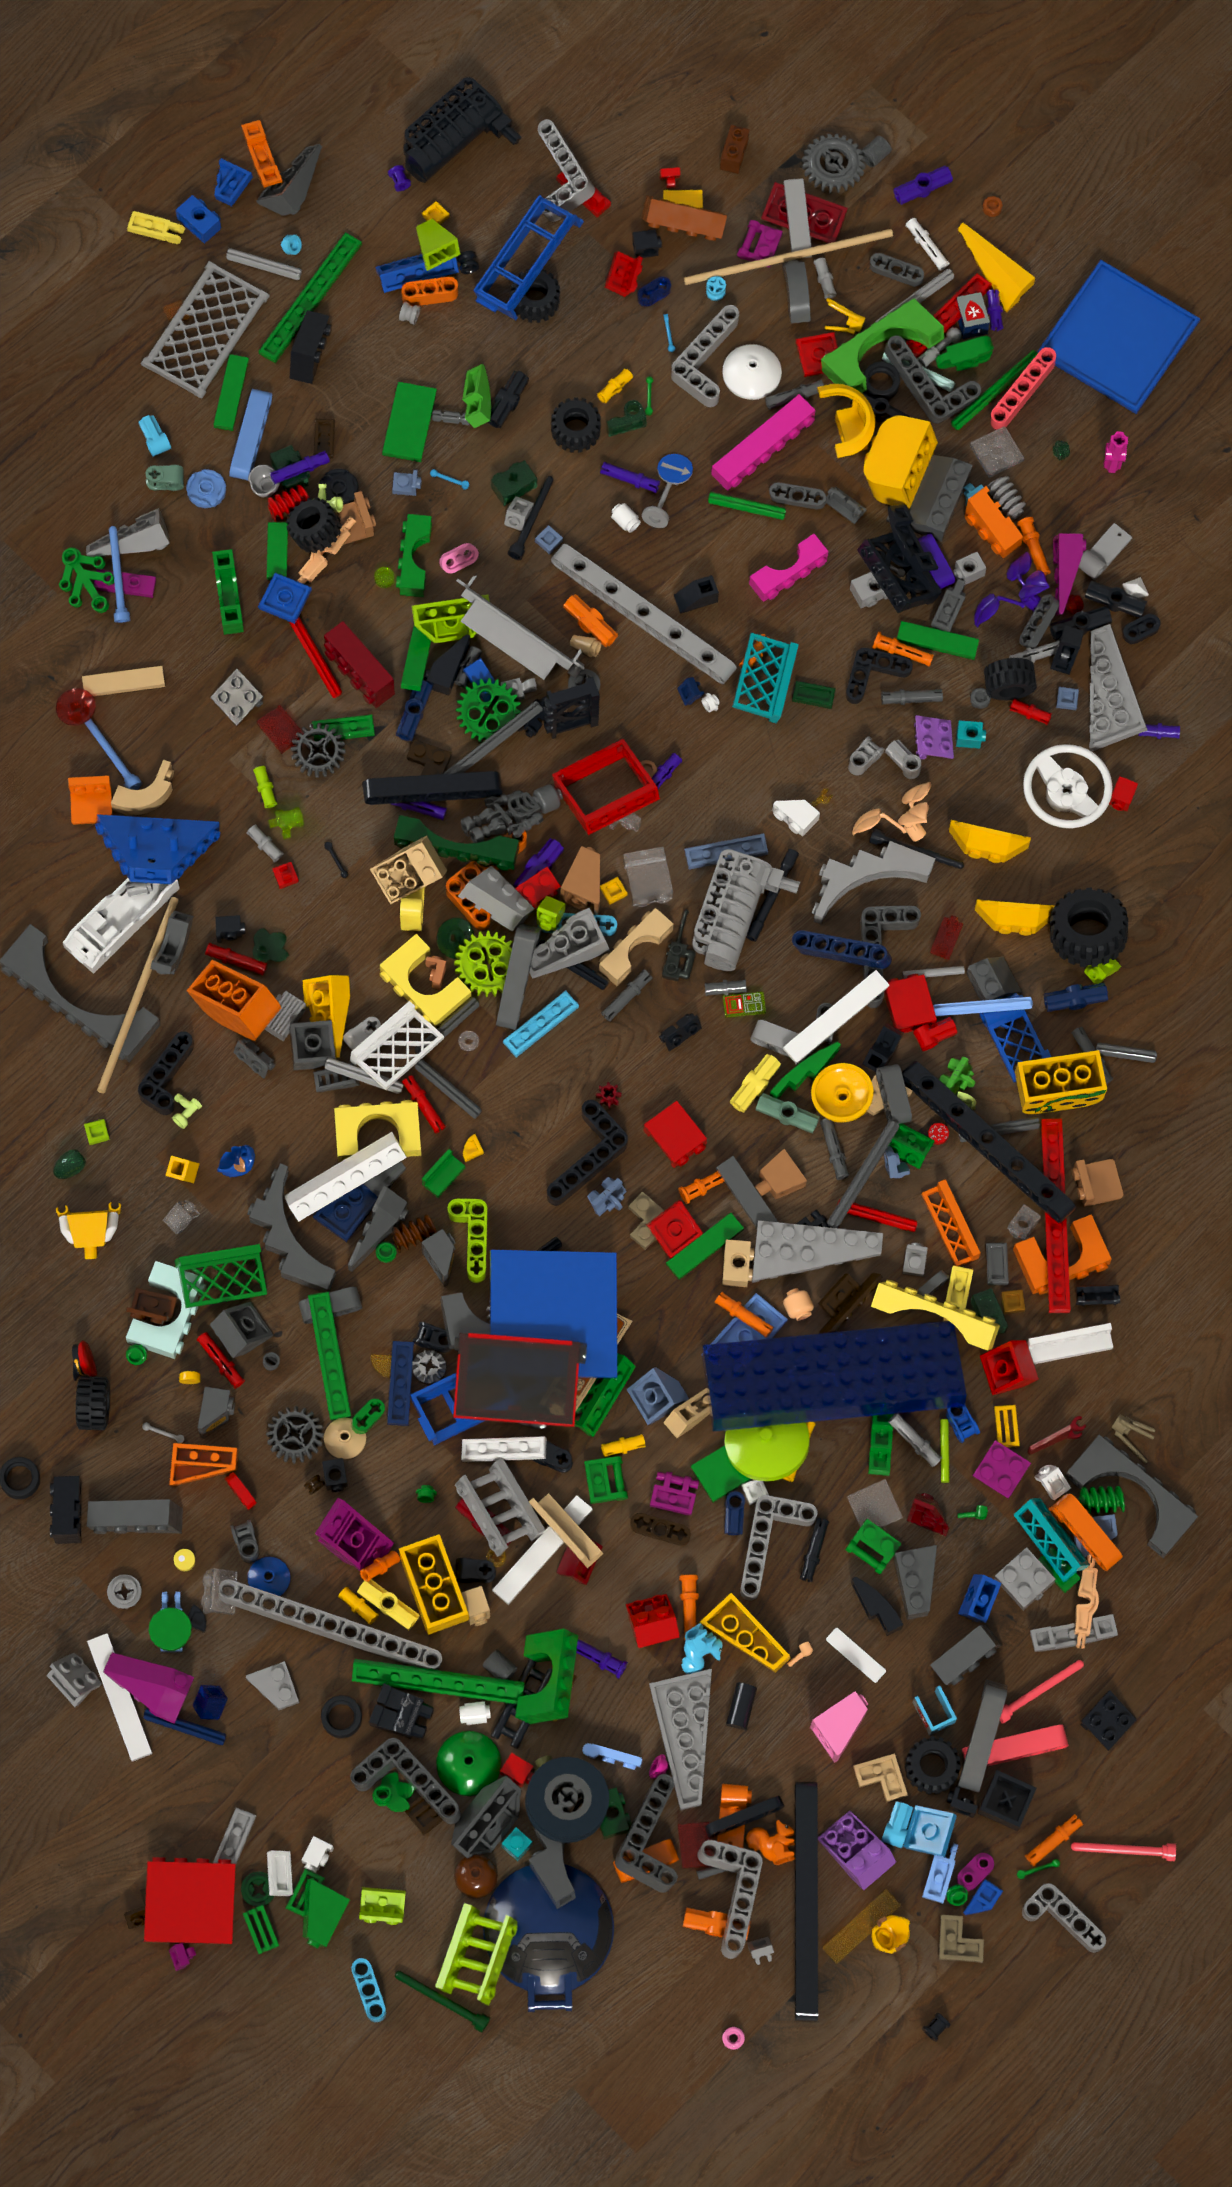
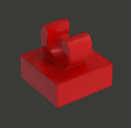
[659,167,680,188]
[272,862,299,889]

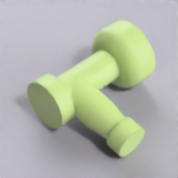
[313,484,343,513]
[172,1093,202,1129]

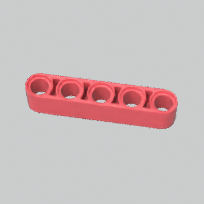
[990,347,1056,430]
[961,1724,1069,1767]

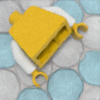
[56,1202,121,1259]

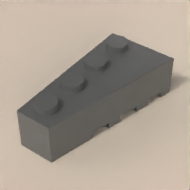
[87,1499,183,1534]

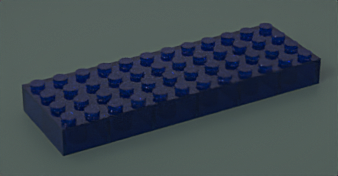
[702,1321,967,1431]

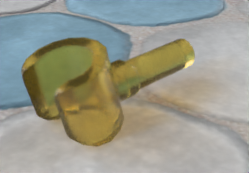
[810,788,833,807]

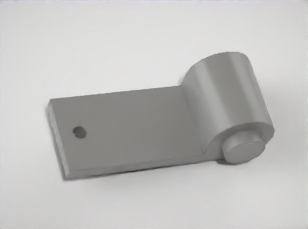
[1079,523,1133,580]

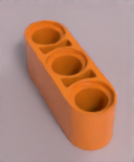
[402,277,458,306]
[613,1839,679,1883]

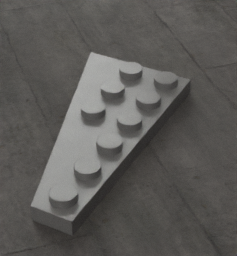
[1089,624,1148,751]
[752,1220,883,1283]
[649,1669,712,1810]

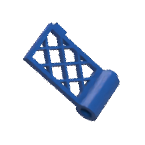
[979,993,1051,1083]

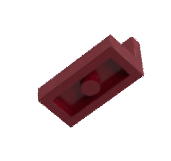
[556,1538,603,1585]

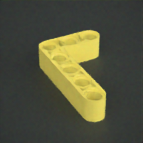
[400,887,425,931]

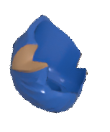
[217,1145,255,1178]

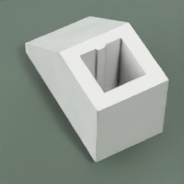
[772,800,820,837]

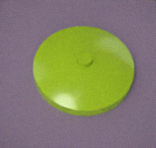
[725,1401,810,1481]

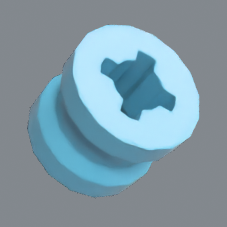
[706,276,726,301]

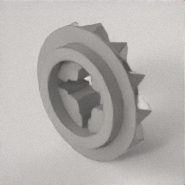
[412,1350,446,1383]
[107,1575,142,1609]

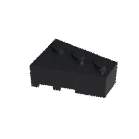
[290,310,332,384]
[50,1476,81,1544]

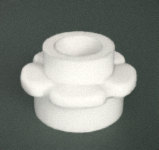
[701,693,720,712]

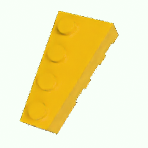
[700,1593,791,1673]

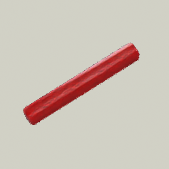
[837,1199,918,1232]

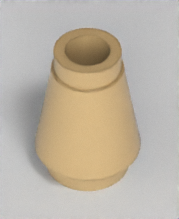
[570,635,601,657]

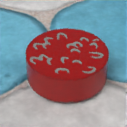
[928,1123,949,1145]

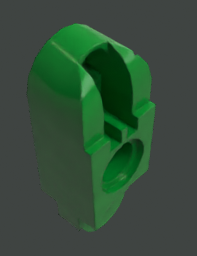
[935,336,994,371]

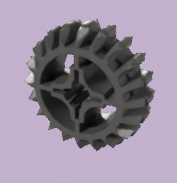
[291,723,346,778]
[266,1406,324,1464]

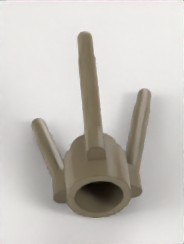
[1112,1414,1155,1464]

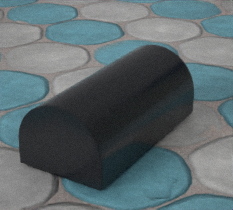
[726,1682,757,1731]

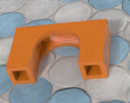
[1013,1214,1112,1295]

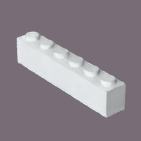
[284,1132,407,1222]

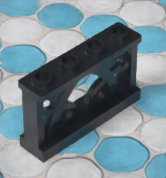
[857,532,942,613]
[544,677,600,739]

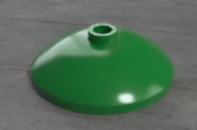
[436,1731,501,1796]

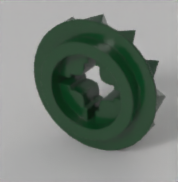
[241,1872,274,1907]

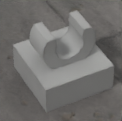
[747,1937,774,1965]

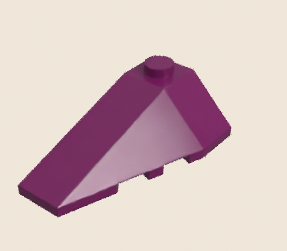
[1053,534,1086,616]
[103,1653,194,1724]

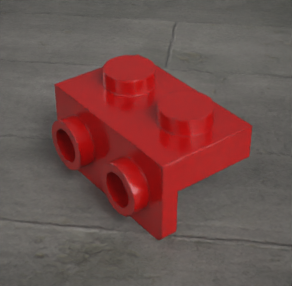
[605,251,643,297]
[515,866,561,909]

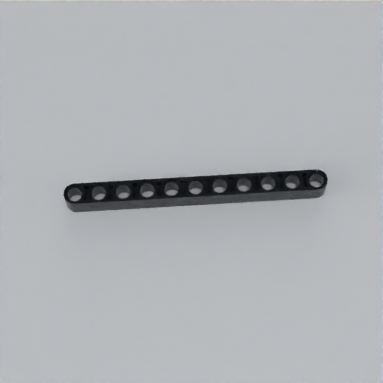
[795,1782,818,2021]

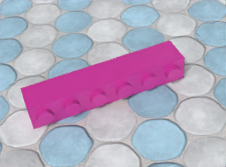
[711,394,815,491]

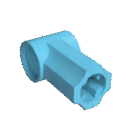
[138,415,171,456]
[881,1802,913,1849]

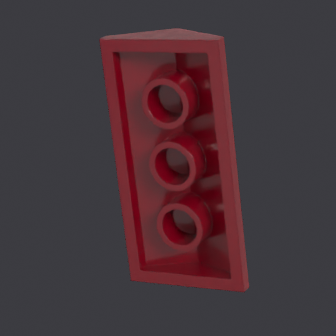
[761,182,848,243]

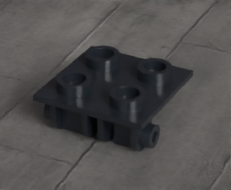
[1080,1690,1137,1751]

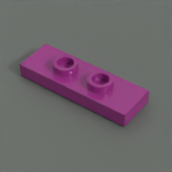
[94,569,156,598]

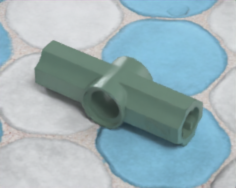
[755,1093,820,1134]

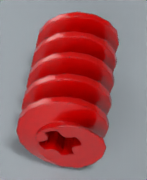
[268,485,310,522]

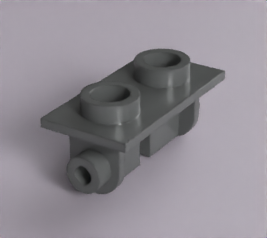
[826,487,867,524]
[233,1038,276,1079]

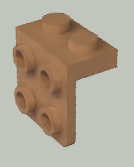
[336,491,376,545]
[1072,1159,1124,1207]

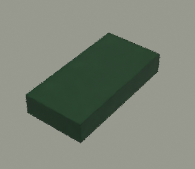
[792,681,836,709]

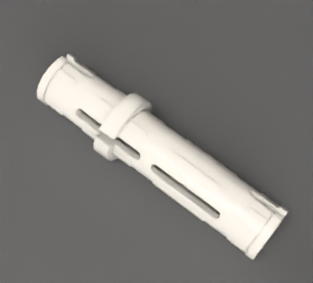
[906,218,949,271]

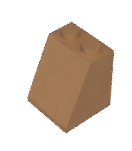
[560,846,600,915]

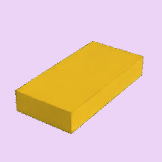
[663,190,703,209]

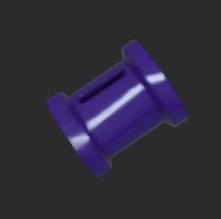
[388,165,411,191]

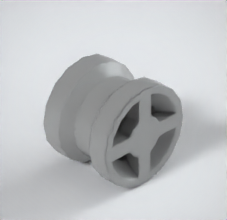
[399,302,420,325]

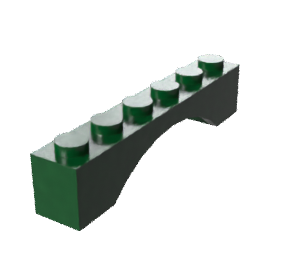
[394,815,519,870]

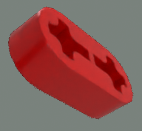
[224,1472,257,1510]

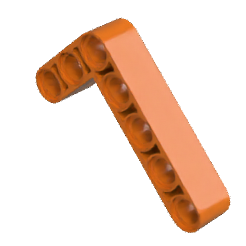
[446,830,527,930]

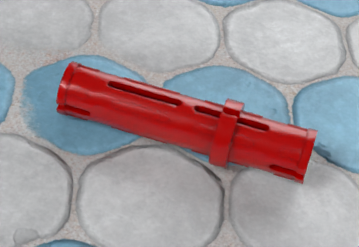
[205,943,268,976]
[402,1075,446,1134]
[197,1332,245,1389]

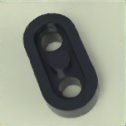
[1122,614,1160,644]

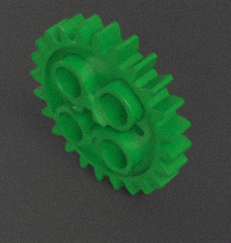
[456,678,521,743]

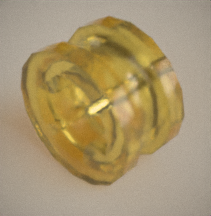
[487,1549,506,1567]

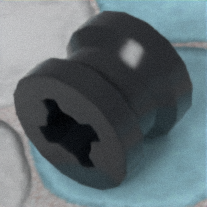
[457,251,479,274]

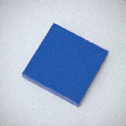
[258,573,312,624]

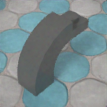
[782,260,810,323]
[150,911,194,975]

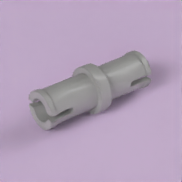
[814,258,837,299]
[247,824,284,862]

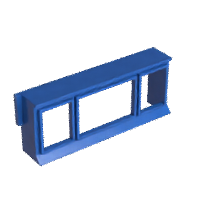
[473,195,584,320]
[410,1356,547,1445]

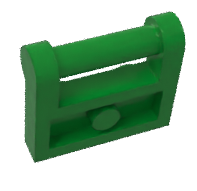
[584,1456,628,1504]
[845,1518,902,1575]

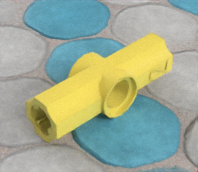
[730,1054,781,1113]
[357,1579,420,1631]

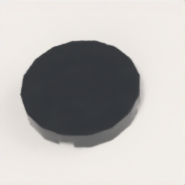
[319,469,359,505]

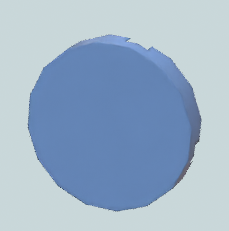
[186,469,226,508]

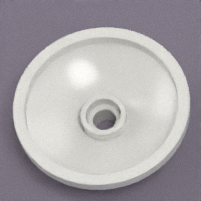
[723,344,782,400]

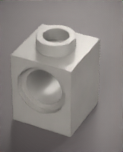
[953,552,986,585]

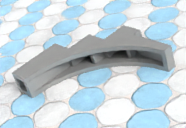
[812,841,935,924]

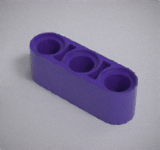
[918,533,955,589]

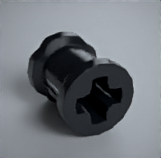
[922,2012,951,2042]

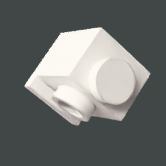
[302,1836,334,1873]

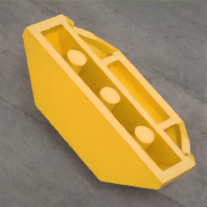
[949,820,1031,863]
[975,899,1056,936]

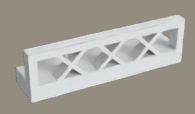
[1027,1323,1113,1364]

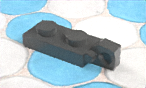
[931,579,966,632]

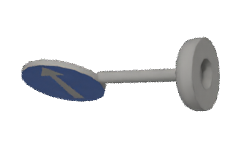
[642,454,693,528]

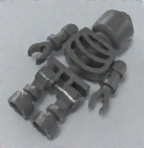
[460,784,563,843]

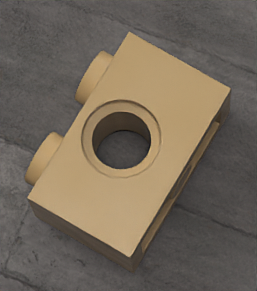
[722,1239,754,1287]
[461,1586,490,1626]

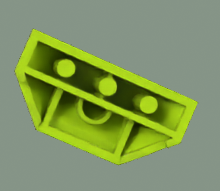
[411,594,489,643]

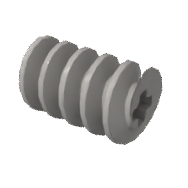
[987,476,1026,520]

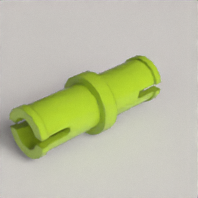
[253,766,277,808]

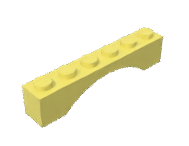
[871,1280,1000,1350]

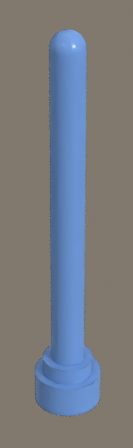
[109,526,130,623]
[81,713,143,790]

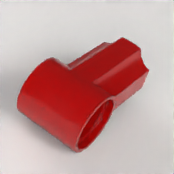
[913,1017,958,1051]

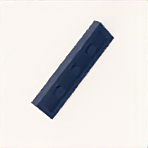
[387,1341,414,1426]

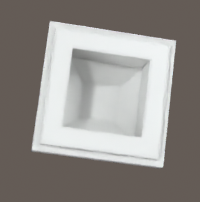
[1122,577,1149,598]

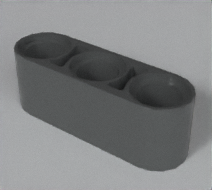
[876,1064,912,1124]
[298,1287,363,1324]

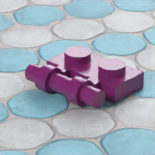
[650,1472,699,1516]

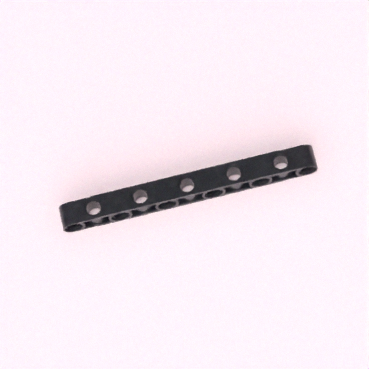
[902,1061,1076,1223]

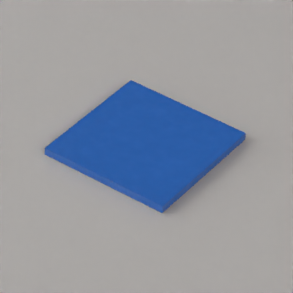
[1037,260,1200,414]
[490,1250,617,1378]

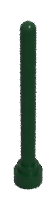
[395,1971,491,2033]

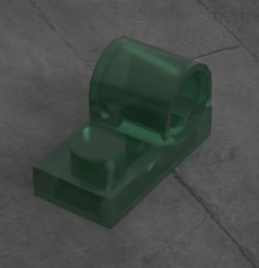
[606,400,647,437]

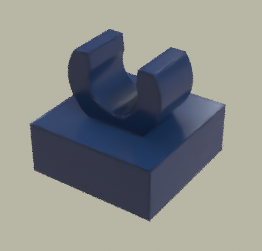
[677,677,704,705]

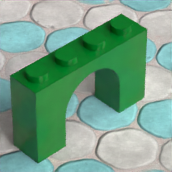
[515,1629,578,1724]

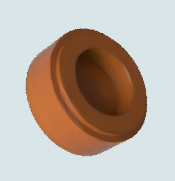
[983,196,1003,217]

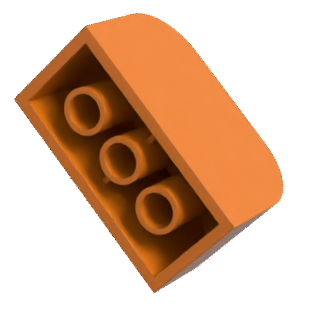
[187,960,281,1041]

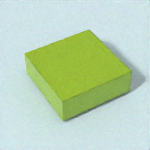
[84,1119,110,1145]

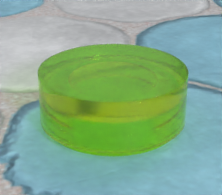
[374,567,395,588]

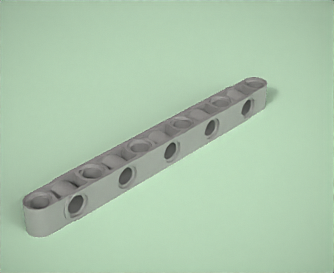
[551,544,737,684]

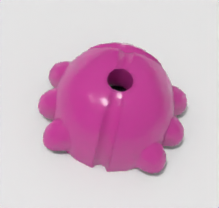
[649,1754,668,1779]

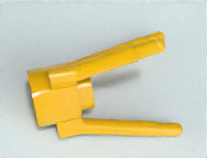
[825,298,866,335]

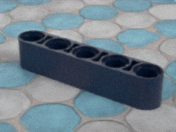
[792,930,892,969]

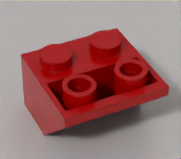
[625,1594,680,1648]

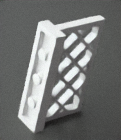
[350,1001,444,1090]

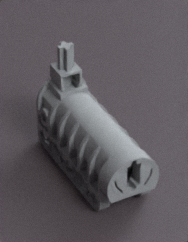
[692,849,800,971]

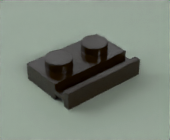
[405,1793,456,1836]

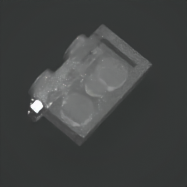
[201,1568,238,1615]

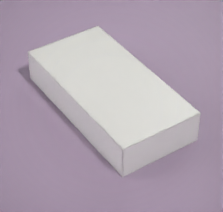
[267,1850,293,1896]

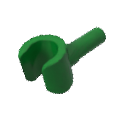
[957,1505,988,1520]

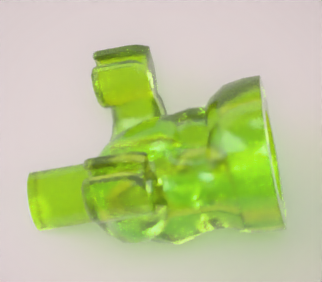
[268,807,304,839]

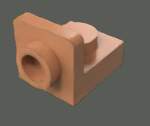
[425,956,447,990]

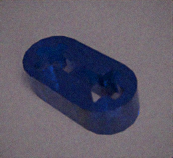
[637,277,671,307]

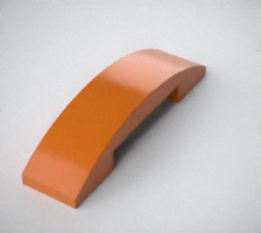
[241,120,282,187]

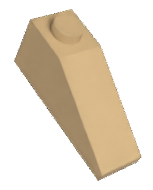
[664,1382,728,1438]

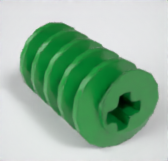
[1079,1486,1125,1514]

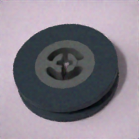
[525,1757,609,1843]

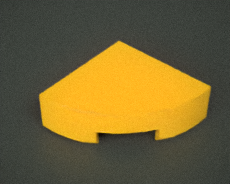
[463,1134,484,1162]

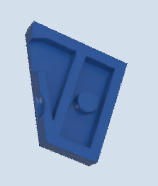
[214,158,253,206]

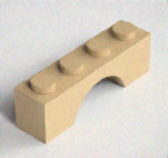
[599,908,673,986]

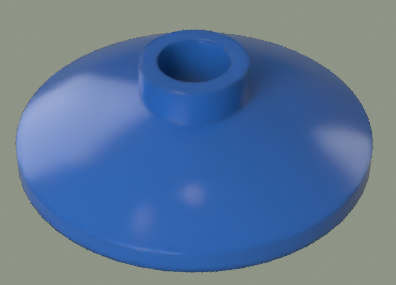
[247,1557,290,1596]

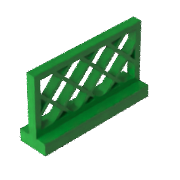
[174,1244,267,1309]

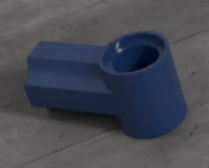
[724,1491,745,1536]

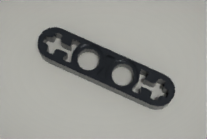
[704,1796,785,1838]

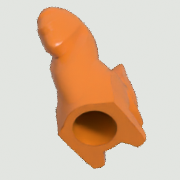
[746,1820,795,1865]

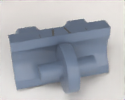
[587,1177,626,1217]

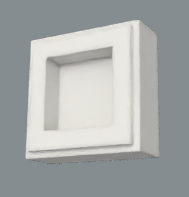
[741,1480,769,1505]

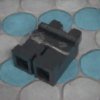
[369,1684,434,1739]

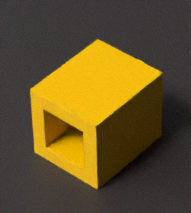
[165,1156,200,1183]

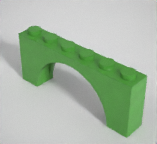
[821,298,944,400]

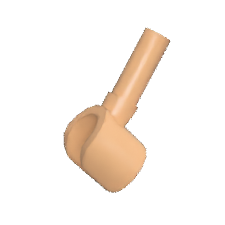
[787,1642,813,1667]

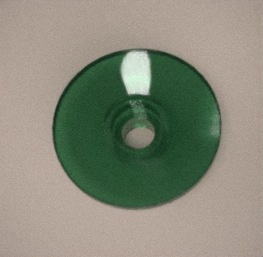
[437,918,474,959]

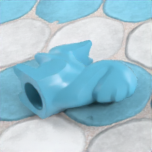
[681,1623,723,1674]

